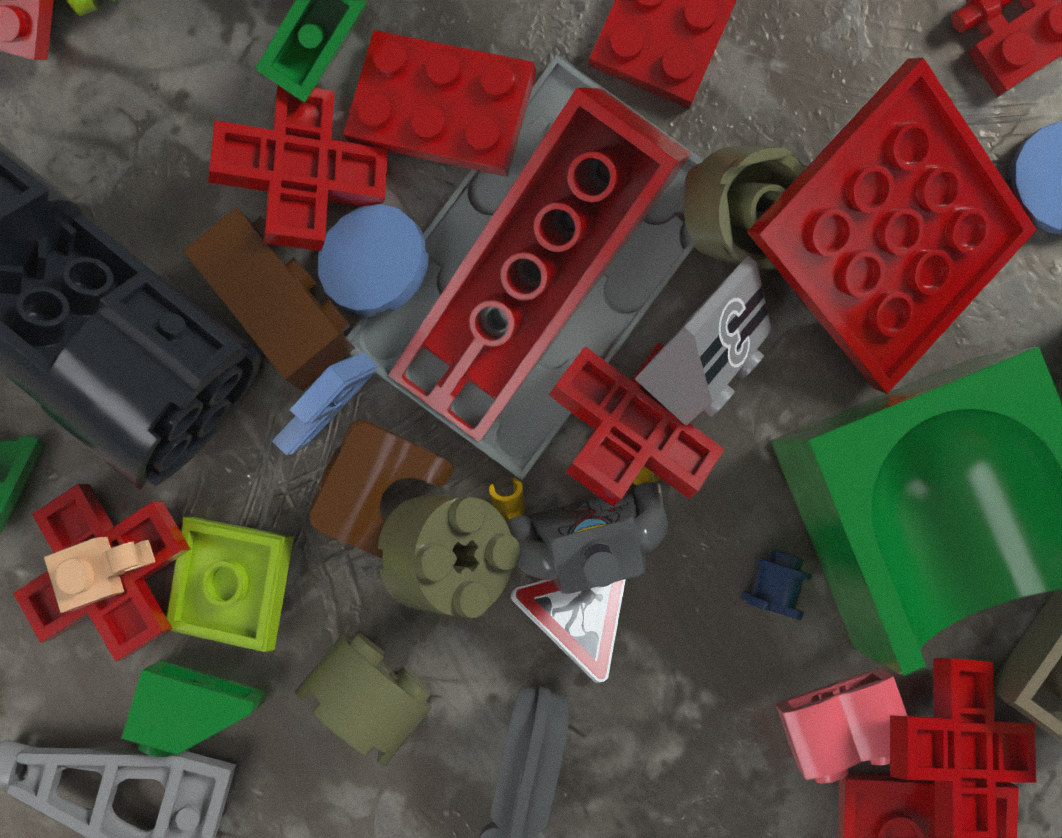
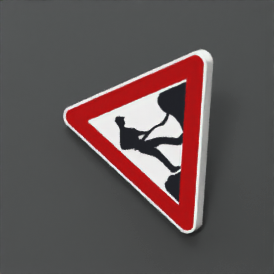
[511,580,625,683]

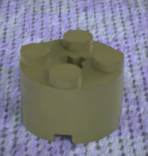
[684,146,808,269]
[378,495,521,618]
[295,630,432,766]

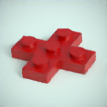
[208,85,388,251]
[548,342,725,507]
[13,483,191,662]
[890,658,1037,838]

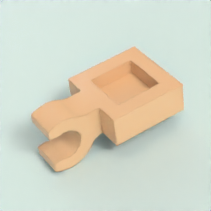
[44,537,156,613]

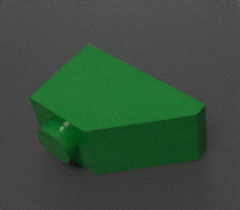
[255,0,370,103]
[121,660,267,757]

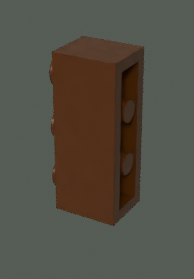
[183,207,355,391]

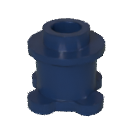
[740,549,812,620]

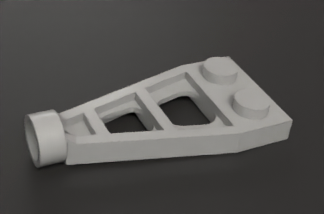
[0,740,236,838]

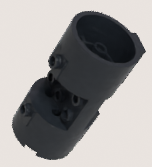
[0,143,261,490]

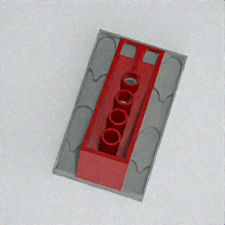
[347,55,703,480]

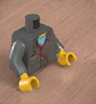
[489,466,668,594]

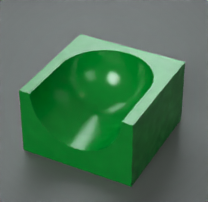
[770,346,1062,676]

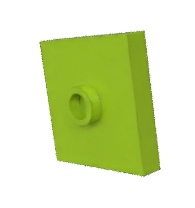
[166,517,294,652]

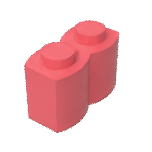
[775,669,907,784]

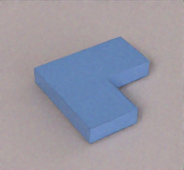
[272,352,378,455]

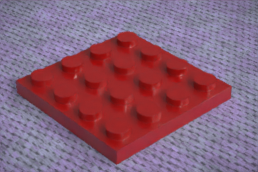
[747,58,1037,394]

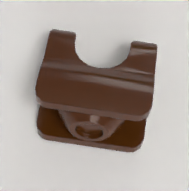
[309,420,454,559]

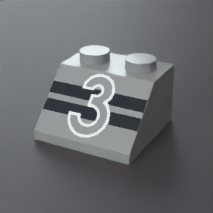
[635,256,772,425]

